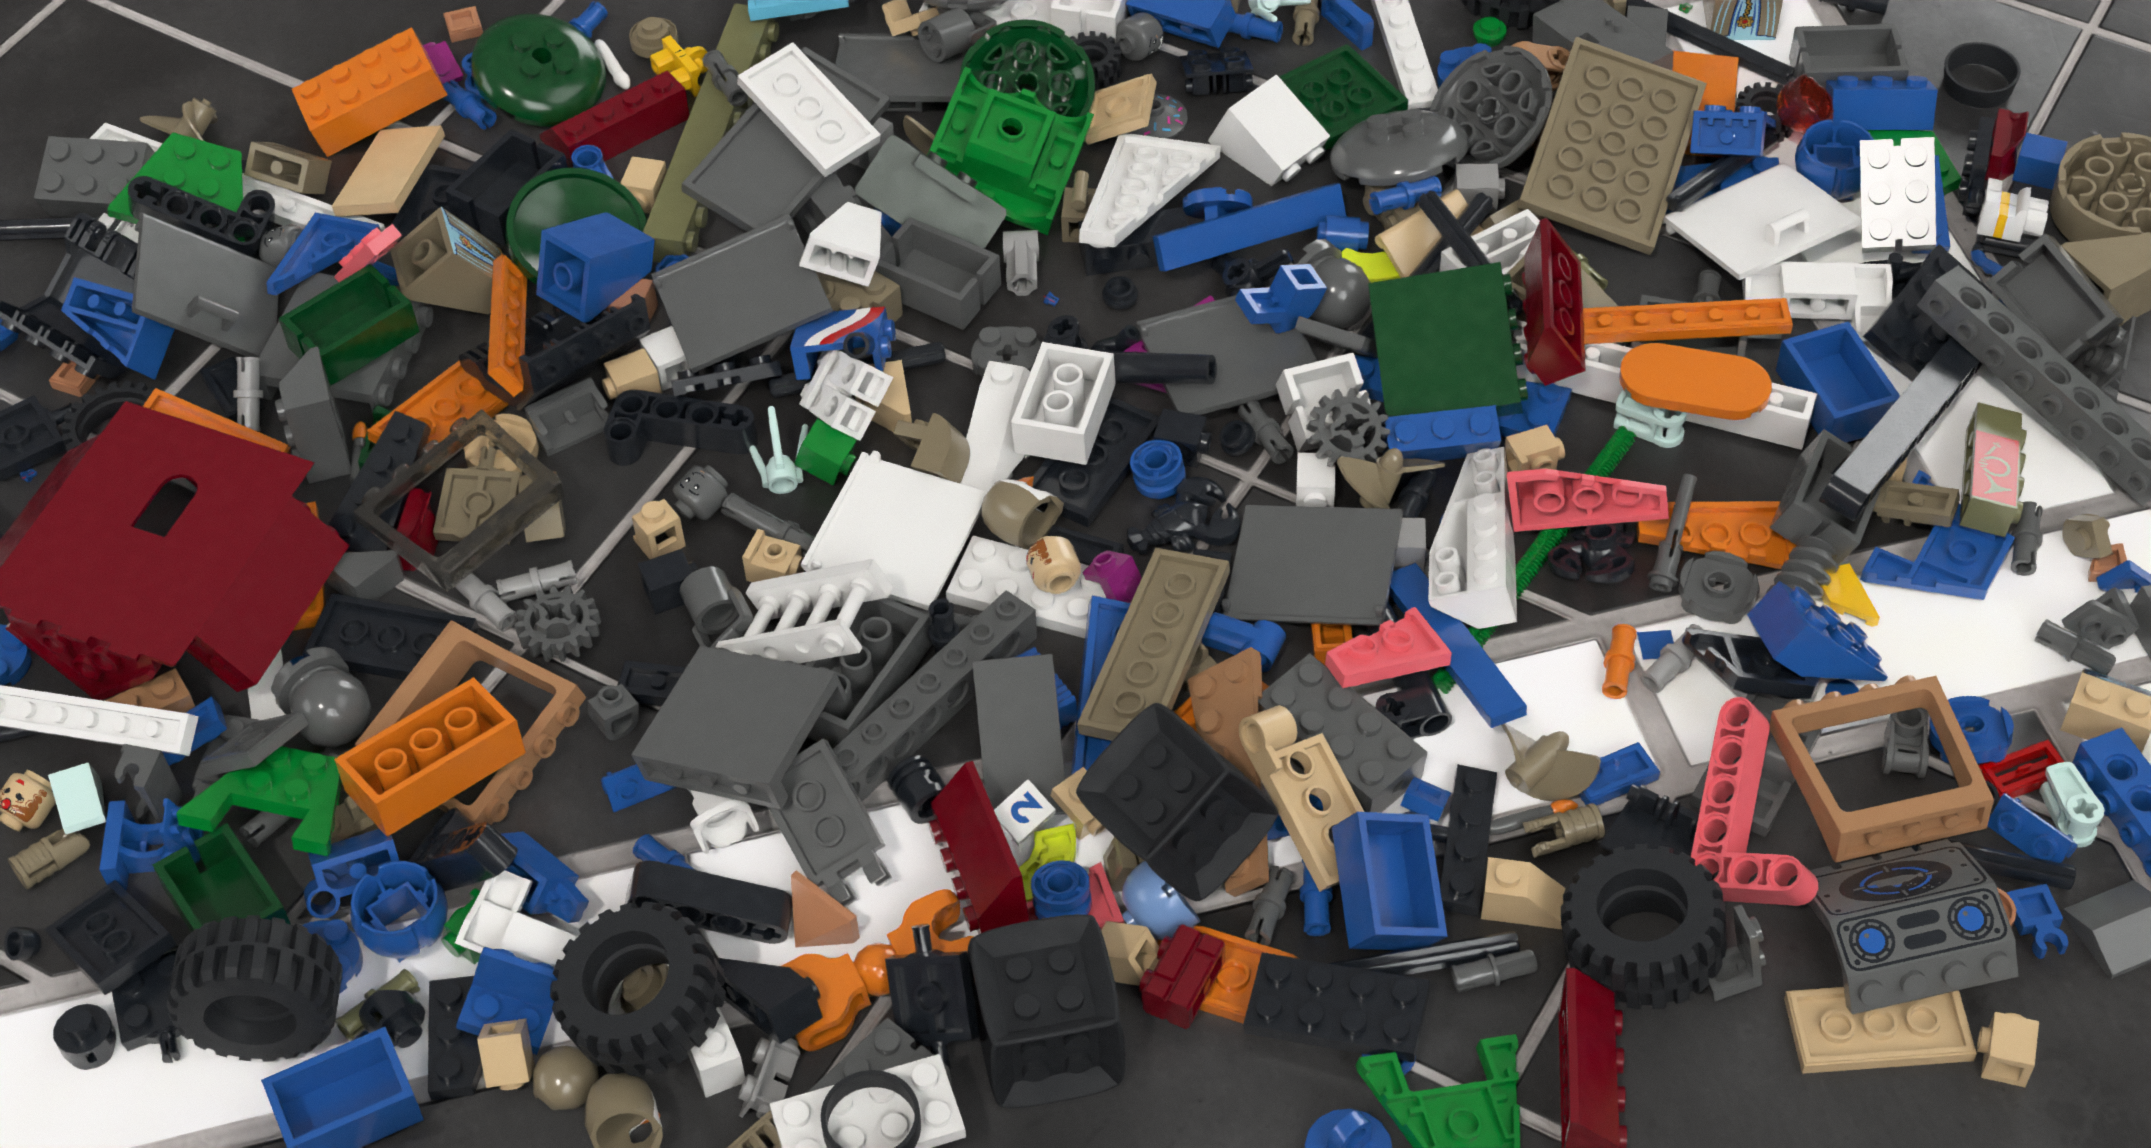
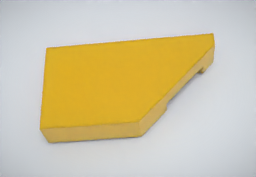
[1818,563,1880,627]

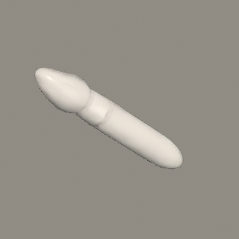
[594,39,630,90]

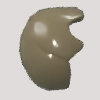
[532,1045,599,1111]

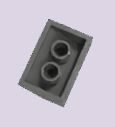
[275,347,351,484]

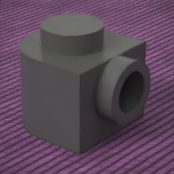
[587,684,639,740]

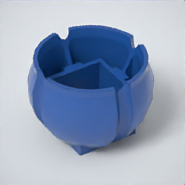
[1795,119,1874,200]
[350,861,448,963]

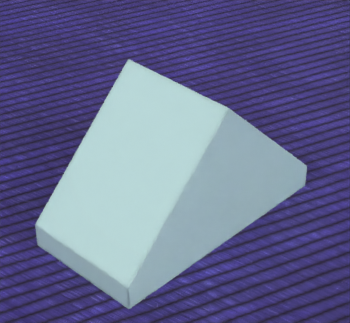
[48,762,106,834]

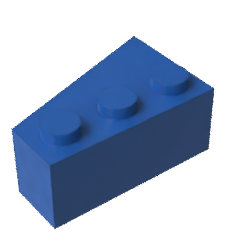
[61,277,175,380]

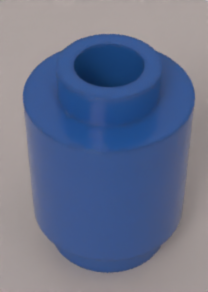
[1317,215,1369,252]

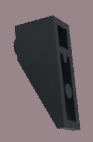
[719,958,823,1044]

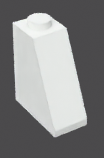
[799,202,882,286]

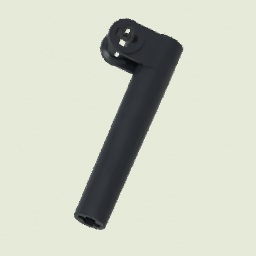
[1036,315,1217,384]
[1365,602,1452,739]

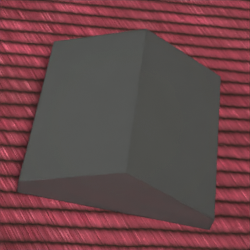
[2061,880,2151,979]

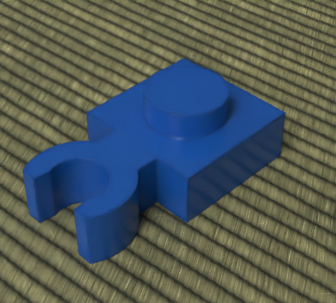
[2007,884,2068,959]

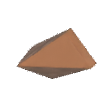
[791,870,860,948]

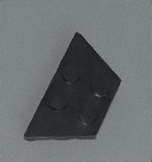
[1682,627,1821,699]

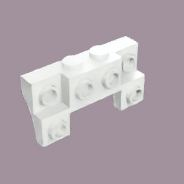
[1742,261,1893,341]
[455,870,623,1006]

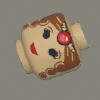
[1026,536,1081,594]
[0,769,56,832]

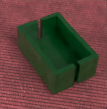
[279,264,420,386]
[152,823,291,933]

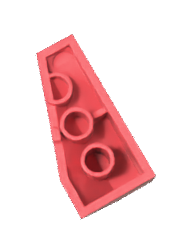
[1507,469,1669,532]

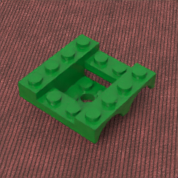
[927,67,1094,235]

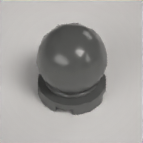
[1289,239,1371,329]
[271,647,372,748]

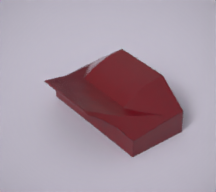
[1984,108,2029,181]
[392,488,439,571]

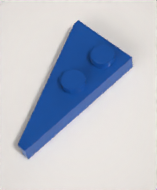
[266,212,380,295]

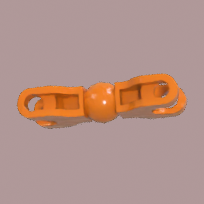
[782,889,973,1051]

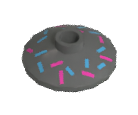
[1127,93,1188,139]

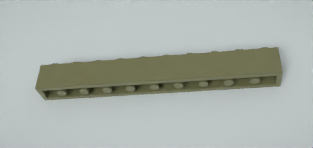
[643,3,779,263]

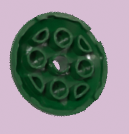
[471,13,606,126]
[959,19,1095,149]

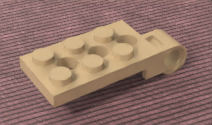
[1239,705,1364,892]

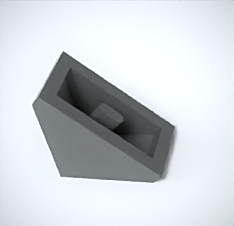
[327,550,405,601]

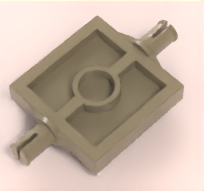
[433,446,521,565]

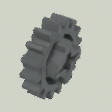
[1306,388,1390,467]
[515,585,601,662]

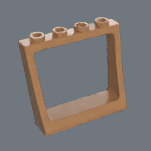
[355,620,586,825]
[1770,675,1994,863]

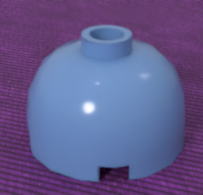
[1122,861,1200,940]

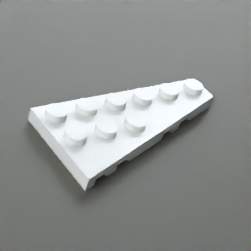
[1079,133,1221,248]

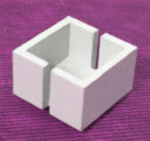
[1051,0,1129,43]
[1276,353,1371,452]

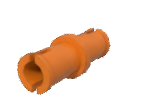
[1602,624,1637,699]

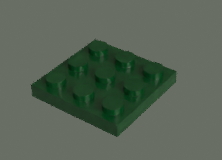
[1279,44,1409,150]

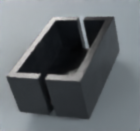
[445,129,568,247]

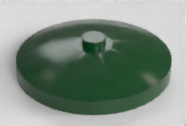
[506,168,647,285]

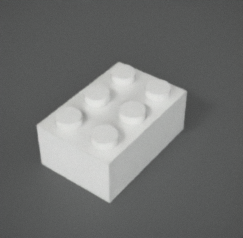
[1011,342,1116,465]

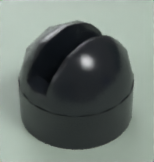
[4,927,42,961]

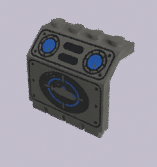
[1807,839,2019,1014]

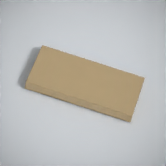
[331,125,445,217]
[1784,987,1977,1074]

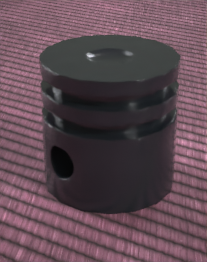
[887,755,946,824]

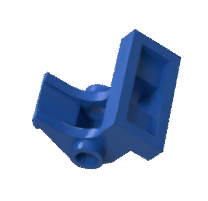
[99,798,204,891]

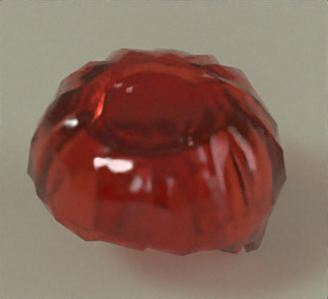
[1776,74,1834,135]

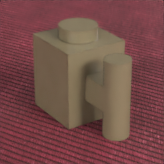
[1061,170,1096,243]

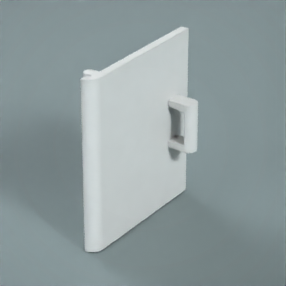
[1662,163,1862,280]
[801,451,987,610]

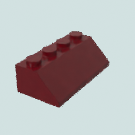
[539,70,690,168]
[1522,218,1586,386]
[928,761,1030,934]
[1558,968,1627,1148]

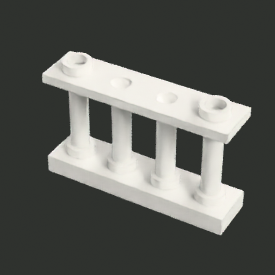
[716,558,893,664]

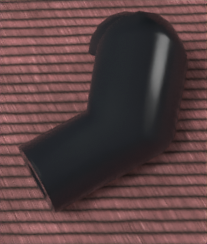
[1090,325,1140,352]

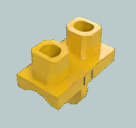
[650,35,708,97]

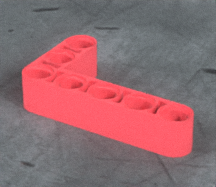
[1691,697,1818,906]

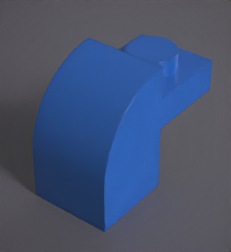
[1235,264,1327,333]

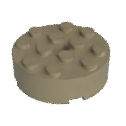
[2049,132,2151,242]

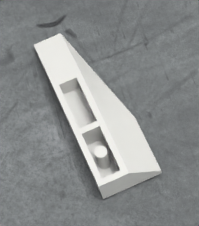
[1428,447,1517,629]

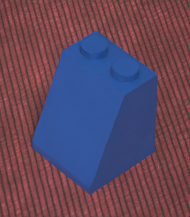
[536,212,655,323]

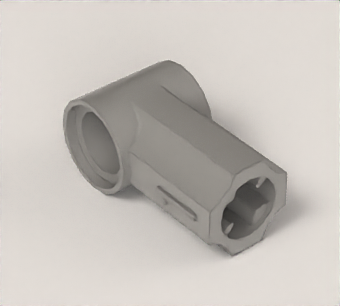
[1003,230,1039,296]

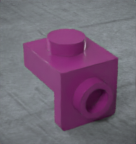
[423,41,464,85]
[1082,550,1142,603]

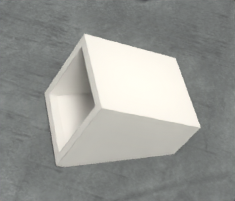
[1208,75,1330,186]

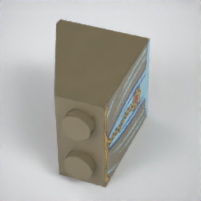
[1703,0,1783,40]
[390,207,502,314]

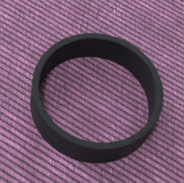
[821,1070,921,1148]

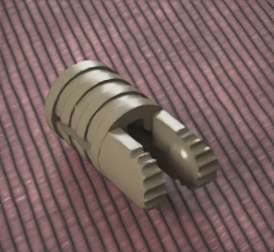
[1523,803,1605,858]
[8,828,91,890]

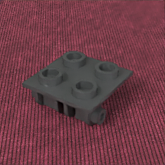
[2083,316,2136,404]

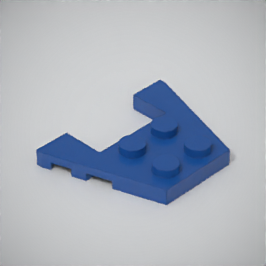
[1860,470,2015,600]

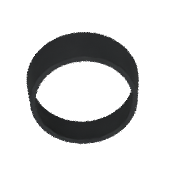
[1943,42,2021,108]

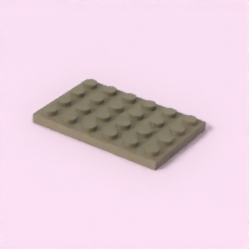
[1517,37,1707,255]

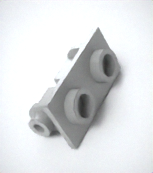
[738,1036,800,1118]

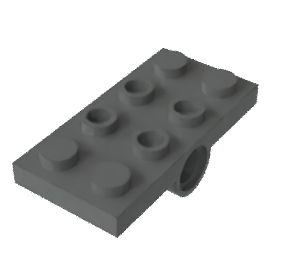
[1690,693,1824,838]

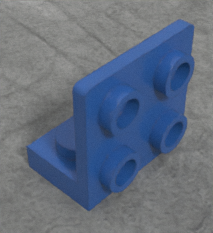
[1690,105,1776,157]
[456,947,557,1055]

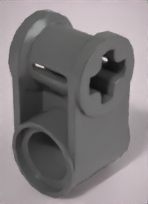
[1881,708,1929,779]

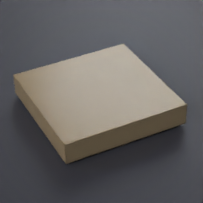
[1085,74,1157,145]

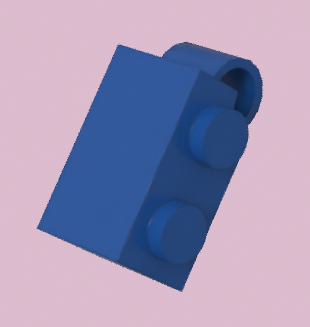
[304,829,400,919]

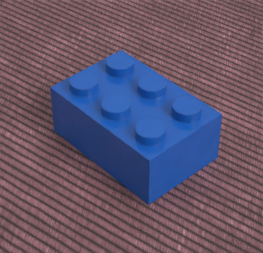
[1776,321,1900,443]
[1332,812,1448,950]
[261,1027,424,1148]

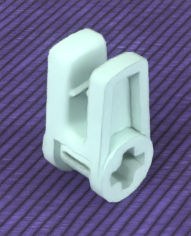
[1614,389,1687,448]
[2039,762,2105,848]

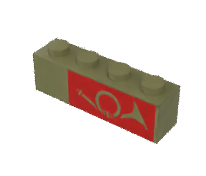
[1959,402,2027,537]

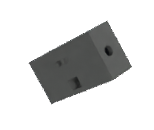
[1532,0,1674,71]

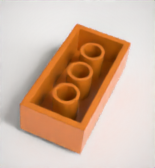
[291,27,448,157]
[334,677,526,837]

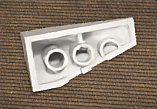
[960,361,1030,492]

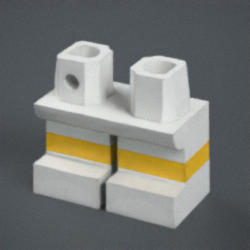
[1976,178,2049,242]

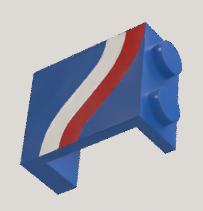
[790,306,896,380]

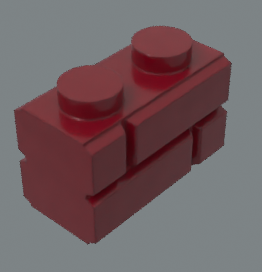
[1138,924,1225,1029]

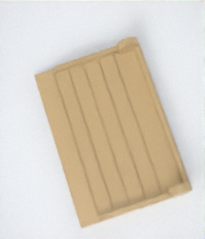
[1375,189,1483,278]

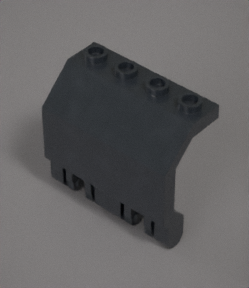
[0,212,138,380]
[459,294,651,411]

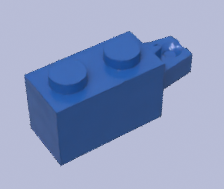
[500,831,589,923]

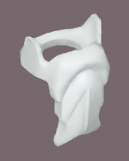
[687,789,759,855]

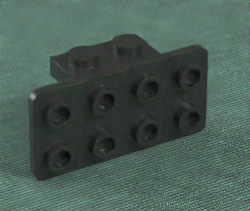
[855,135,1006,249]

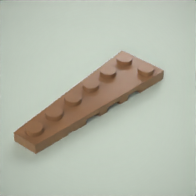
[1188,647,1269,897]

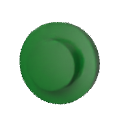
[1473,17,1506,47]

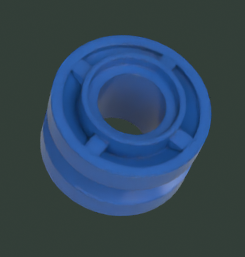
[1130,440,1186,499]
[1031,860,1092,919]

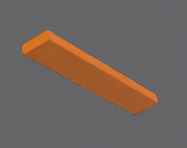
[487,254,527,397]
[1583,298,1793,344]

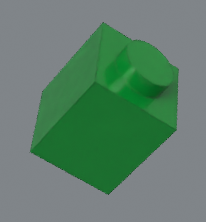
[795,419,857,485]

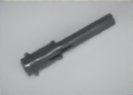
[1647,474,1697,593]

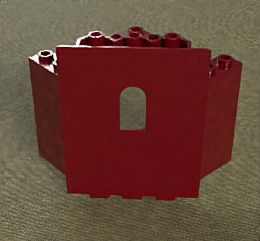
[0,401,350,700]

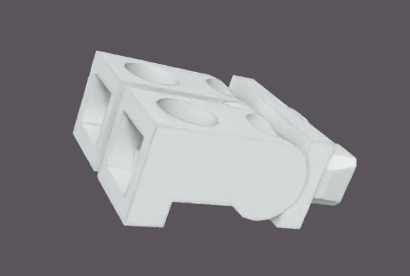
[799,350,893,441]

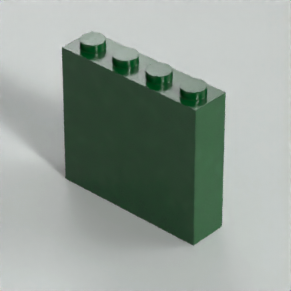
[1368,262,1528,417]

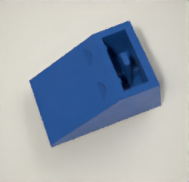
[1747,581,1888,681]

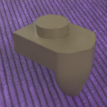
[2062,514,2113,559]

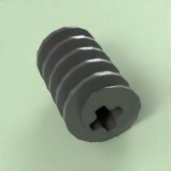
[1766,535,1839,604]

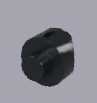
[359,990,426,1048]
[53,1004,116,1070]

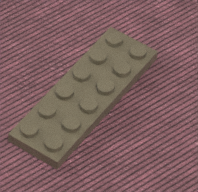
[1077,548,1230,741]

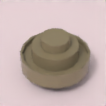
[629,17,679,58]
[620,963,669,1014]

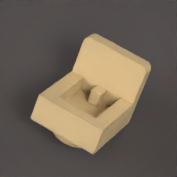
[882,0,939,37]
[1050,767,1106,840]

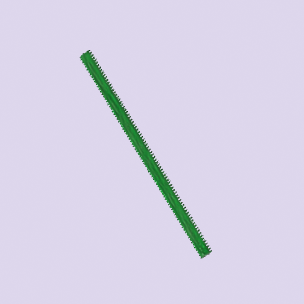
[1432,426,1636,694]

